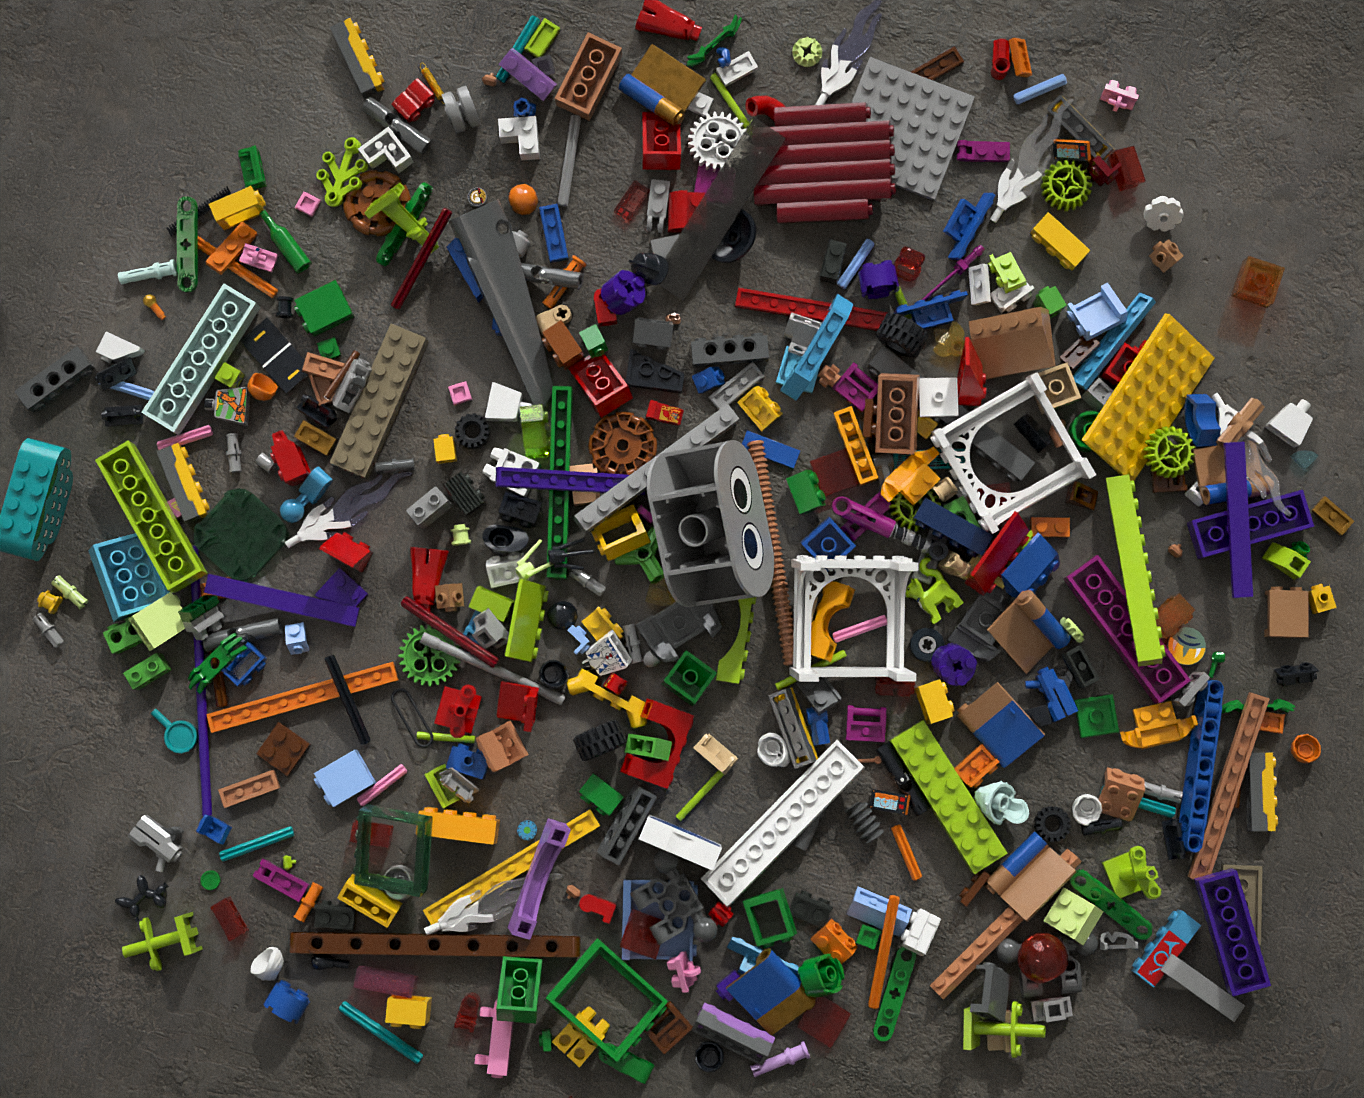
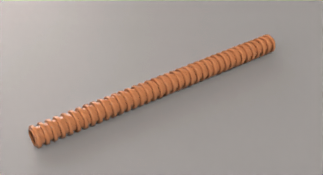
[747,440,794,666]

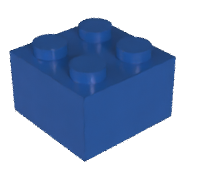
[801,517,856,572]

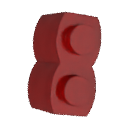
[391,78,435,123]

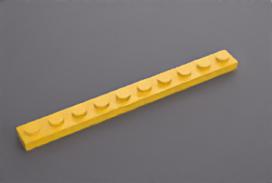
[423,809,600,925]

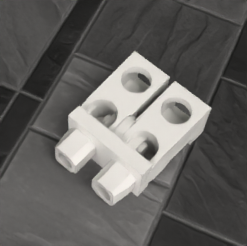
[482,448,542,497]

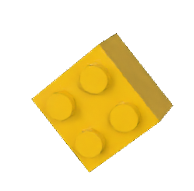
[914,679,955,724]
[385,994,432,1029]

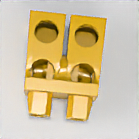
[552,1006,610,1068]

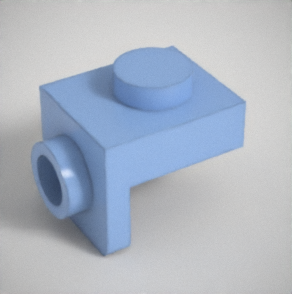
[285,622,309,655]
[567,625,590,655]

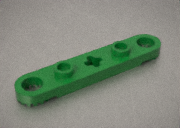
[376,182,433,267]
[177,196,198,292]
[1070,869,1153,940]
[873,946,916,1041]

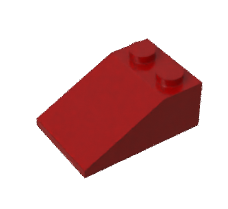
[642,112,681,170]
[957,337,986,406]
[568,354,633,418]
[319,532,373,572]

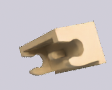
[693,734,738,775]

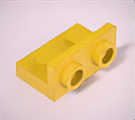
[737,386,783,431]
[581,607,624,641]

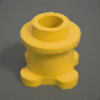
[37,590,63,614]

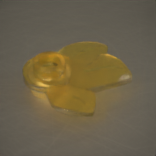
[933,321,965,357]

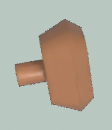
[482,73,497,87]
[666,313,681,324]
[1168,544,1183,558]
[566,885,581,899]

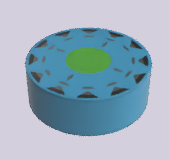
[517,820,537,840]

